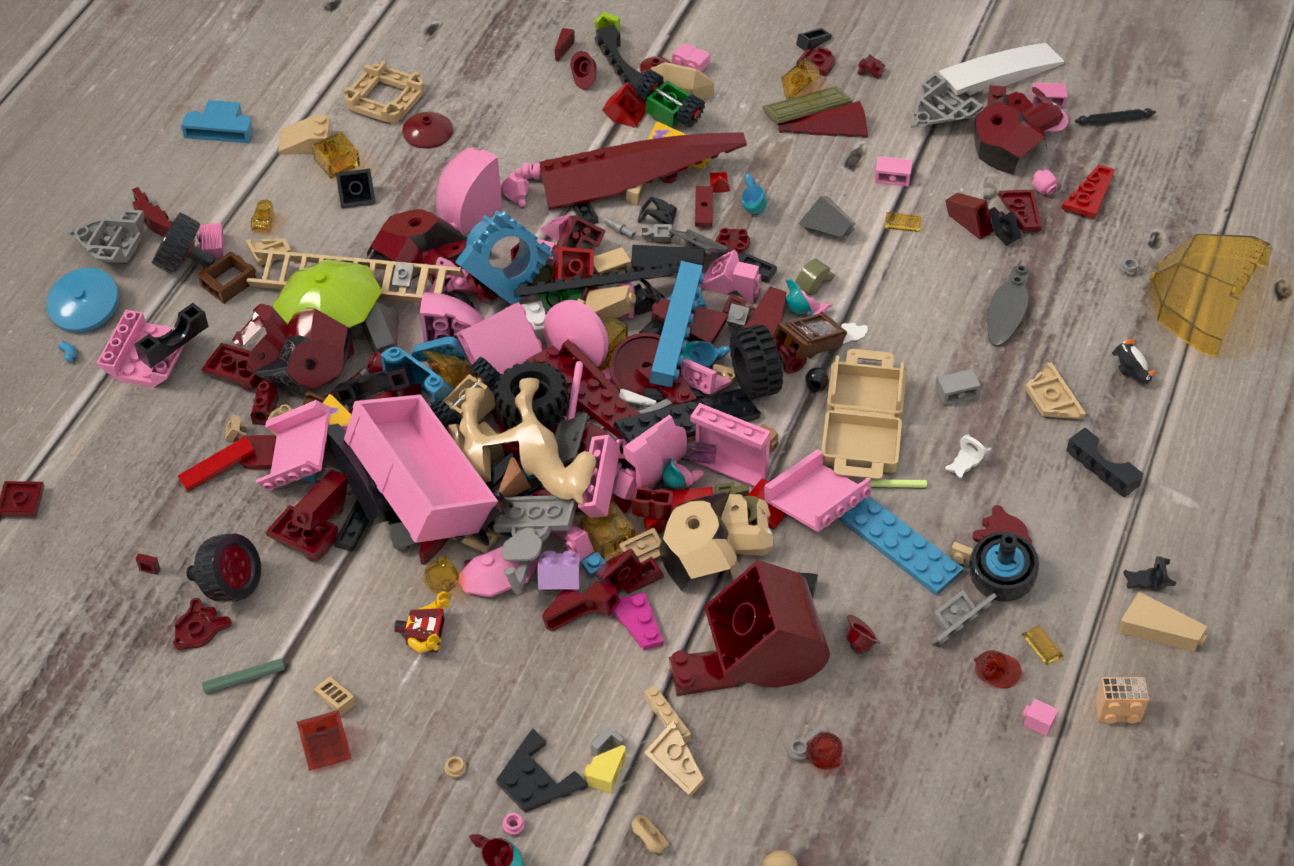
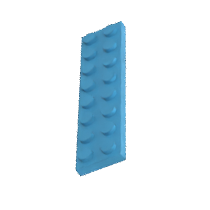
[837,496,964,596]

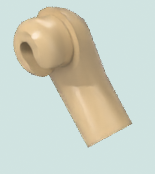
[712,363,736,382]

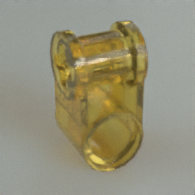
[251,200,275,233]

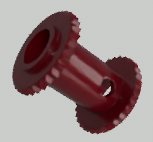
[776,337,807,374]

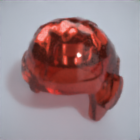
[806,732,843,770]

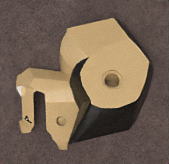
[659,491,774,591]

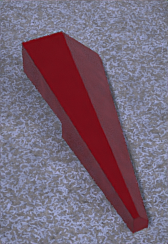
[778,101,868,138]

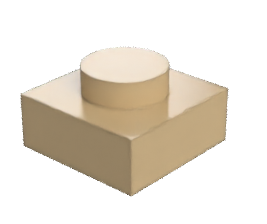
[950,542,973,566]

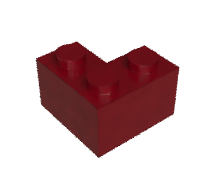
[555,215,606,249]

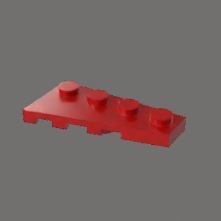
[1061,164,1115,219]

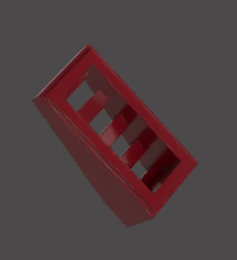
[555,28,575,62]
[624,556,665,594]

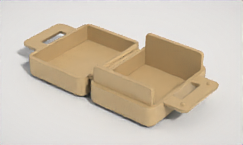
[821,349,906,479]

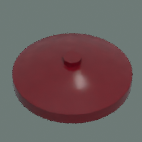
[609,333,682,403]

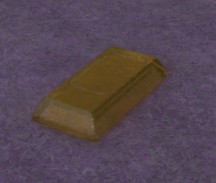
[1022,625,1064,665]

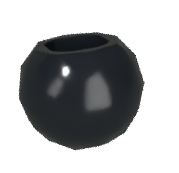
[805,367,828,391]

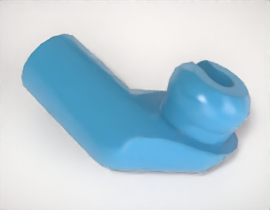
[58,341,77,363]

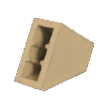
[585,285,636,324]

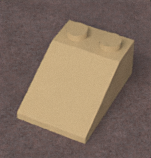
[278,115,333,154]

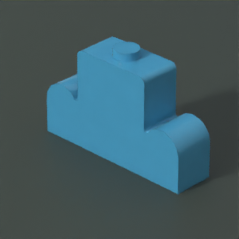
[181,100,253,143]

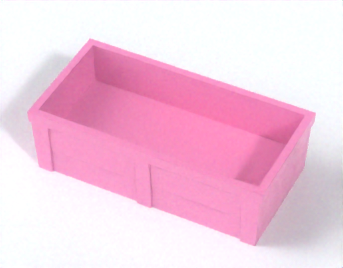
[344,395,498,543]

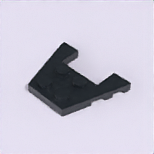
[496,729,588,813]

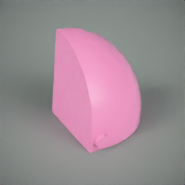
[436,148,502,235]
[420,292,485,363]

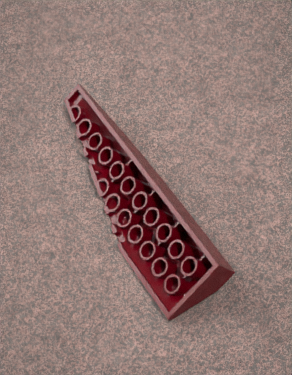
[540,132,747,210]

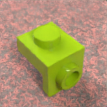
[595,12,620,31]

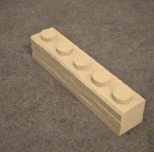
[644,686,691,743]

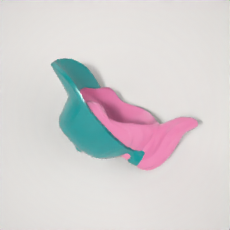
[785,279,833,316]
[662,458,704,490]

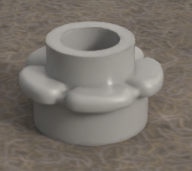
[1121,258,1139,275]

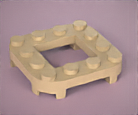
[344,61,424,124]

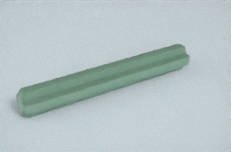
[202,659,285,694]

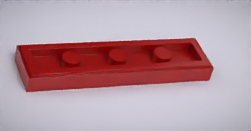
[178,436,256,492]

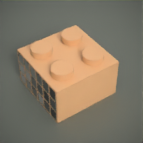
[1095,677,1149,724]

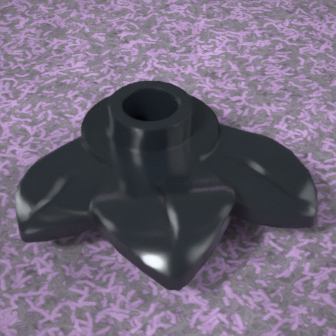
[640,280,666,305]

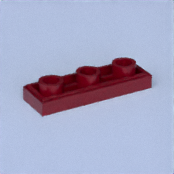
[695,186,713,228]

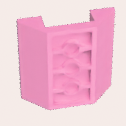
[96,310,185,388]

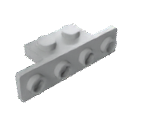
[929,590,996,645]

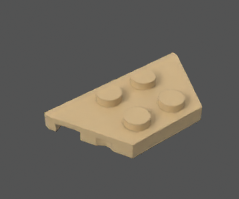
[1025,362,1086,419]

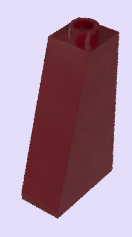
[743,286,787,342]
[650,298,728,345]
[292,470,348,531]

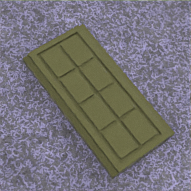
[762,86,852,124]

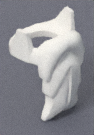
[945,434,992,478]

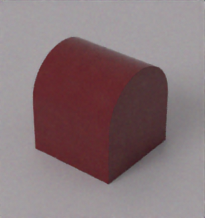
[704,560,830,687]

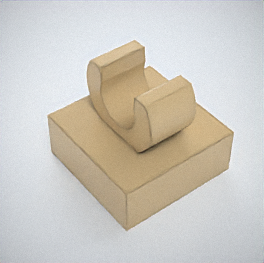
[225,415,247,442]

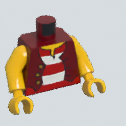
[395,591,450,654]

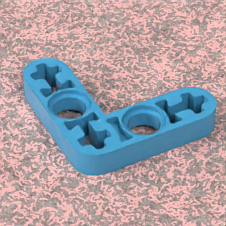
[412,337,475,376]

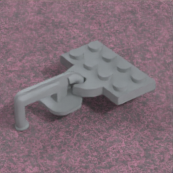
[493,495,578,595]

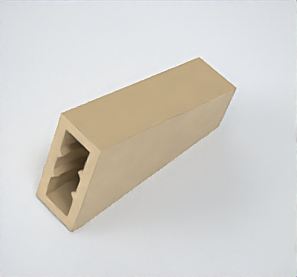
[1117,592,1208,652]

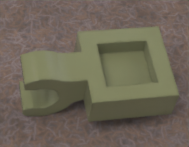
[714,482,750,497]

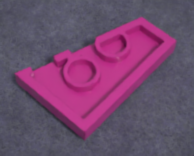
[613,592,663,650]

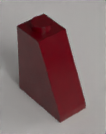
[945,193,993,239]

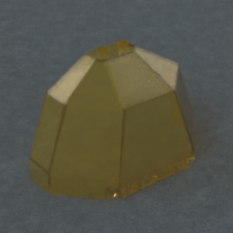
[1149,234,1273,358]

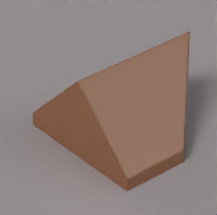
[498,457,531,497]

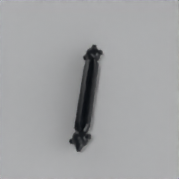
[1075,108,1156,126]

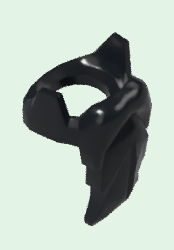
[1123,556,1177,590]

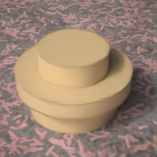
[444,756,466,778]

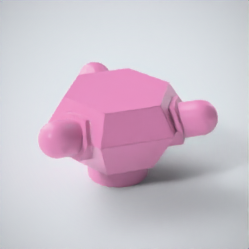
[500,168,530,208]
[443,269,477,295]

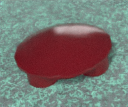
[715,228,750,254]

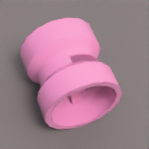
[523,163,541,180]

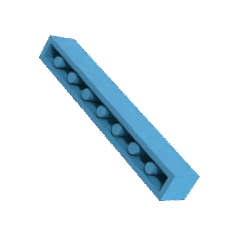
[649,261,705,388]

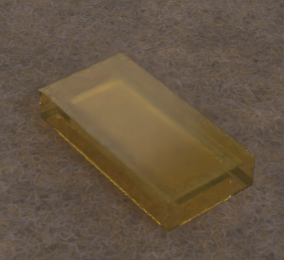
[884,212,921,232]

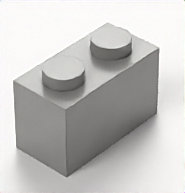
[935,369,981,406]

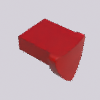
[710,172,730,193]

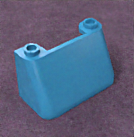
[381,347,454,405]

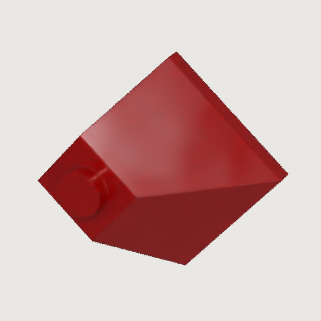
[602,82,646,128]

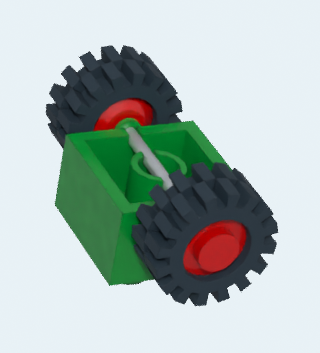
[635,69,705,128]

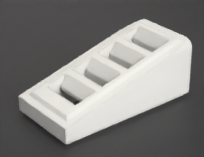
[619,389,656,412]

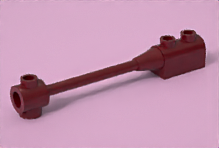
[250,379,279,425]

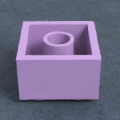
[538,551,581,590]

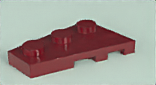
[998,189,1042,232]

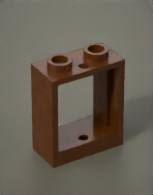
[198,251,256,304]

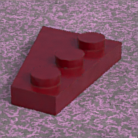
[637,365,697,405]

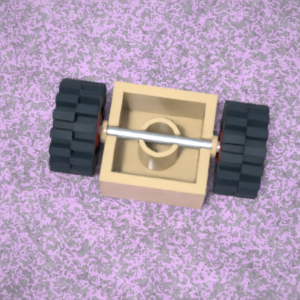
[430,356,501,432]

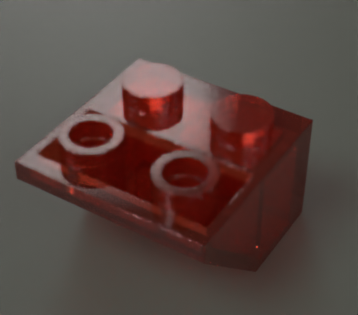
[297,710,352,771]

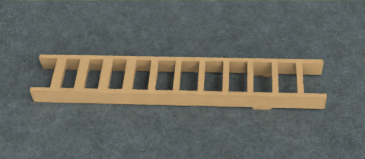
[247,249,464,303]

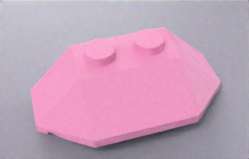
[457,547,538,597]

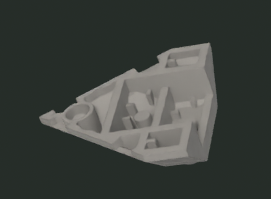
[911,72,983,128]
[67,209,144,263]

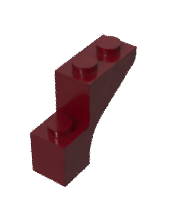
[542,581,620,631]

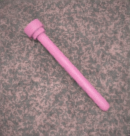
[566,361,583,421]

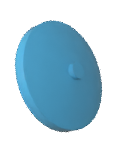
[46,268,120,333]

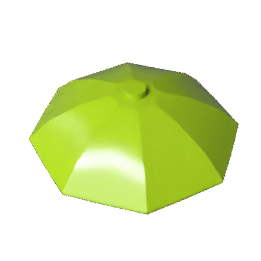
[273,259,382,328]

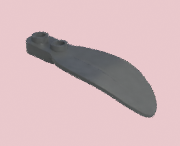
[987,265,1030,346]

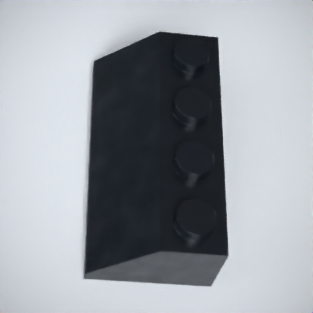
[631,244,705,271]

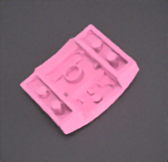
[625,415,687,489]

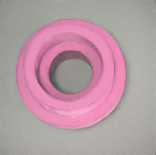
[502,813,525,835]

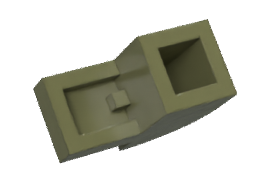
[795,259,835,293]

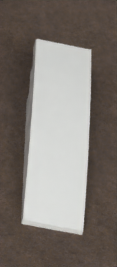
[938,43,1065,95]

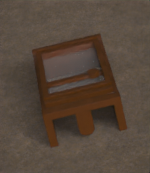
[773,311,847,359]

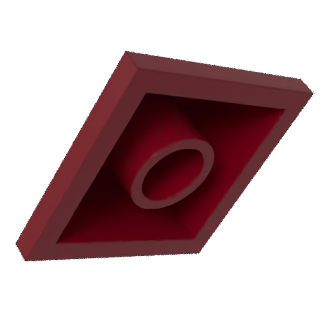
[594,548,644,594]

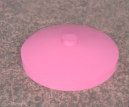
[544,300,608,368]

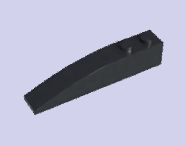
[326,423,399,525]

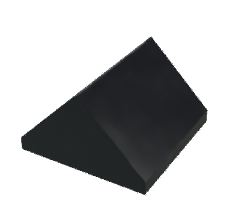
[336,168,376,208]

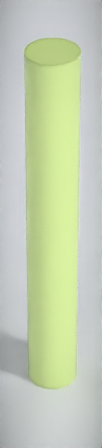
[871,479,927,488]

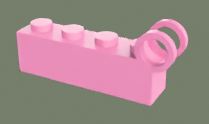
[578,435,627,518]

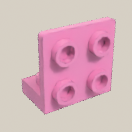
[681,359,732,394]

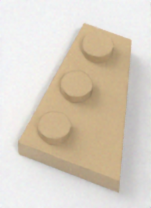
[644,721,706,796]

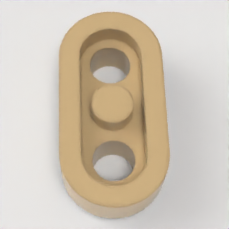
[631,815,668,853]

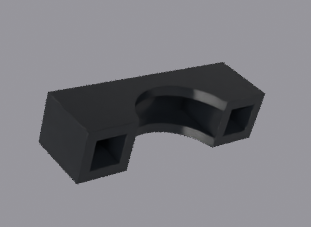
[134,303,209,368]
[333,363,415,406]
[1066,428,1144,498]

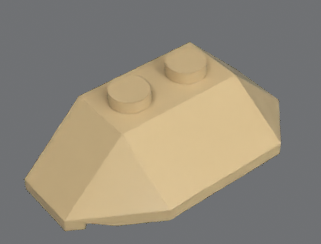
[651,62,714,99]

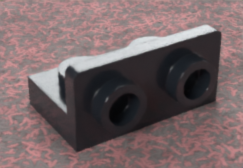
[989,207,1021,246]

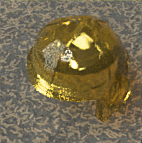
[423,556,460,594]

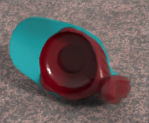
[469,834,524,866]

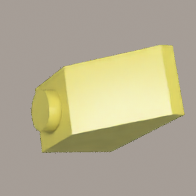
[584,745,626,794]

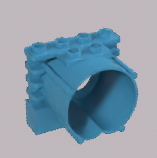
[455,210,554,305]

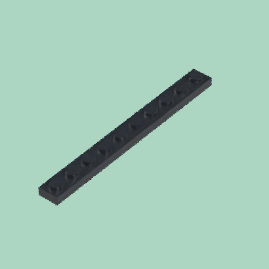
[514,262,681,298]

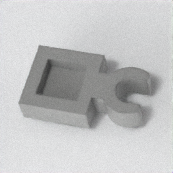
[642,224,672,242]

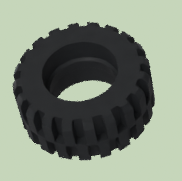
[729,324,783,400]
[494,361,569,429]

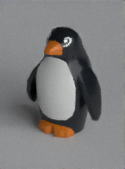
[1112,339,1156,385]

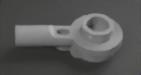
[788,727,822,760]

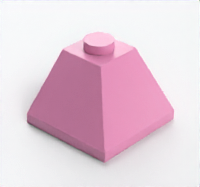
[699,250,740,294]

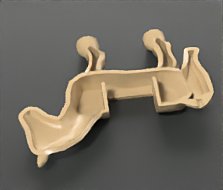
[447,378,596,505]

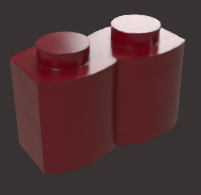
[631,487,673,520]

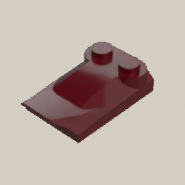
[201,343,262,390]
[266,505,339,561]
[669,650,740,696]

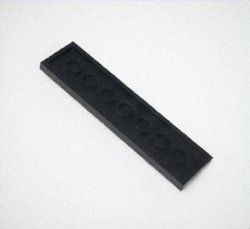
[613,388,761,444]

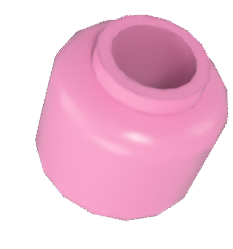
[1032,170,1058,195]

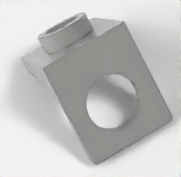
[392,263,418,288]

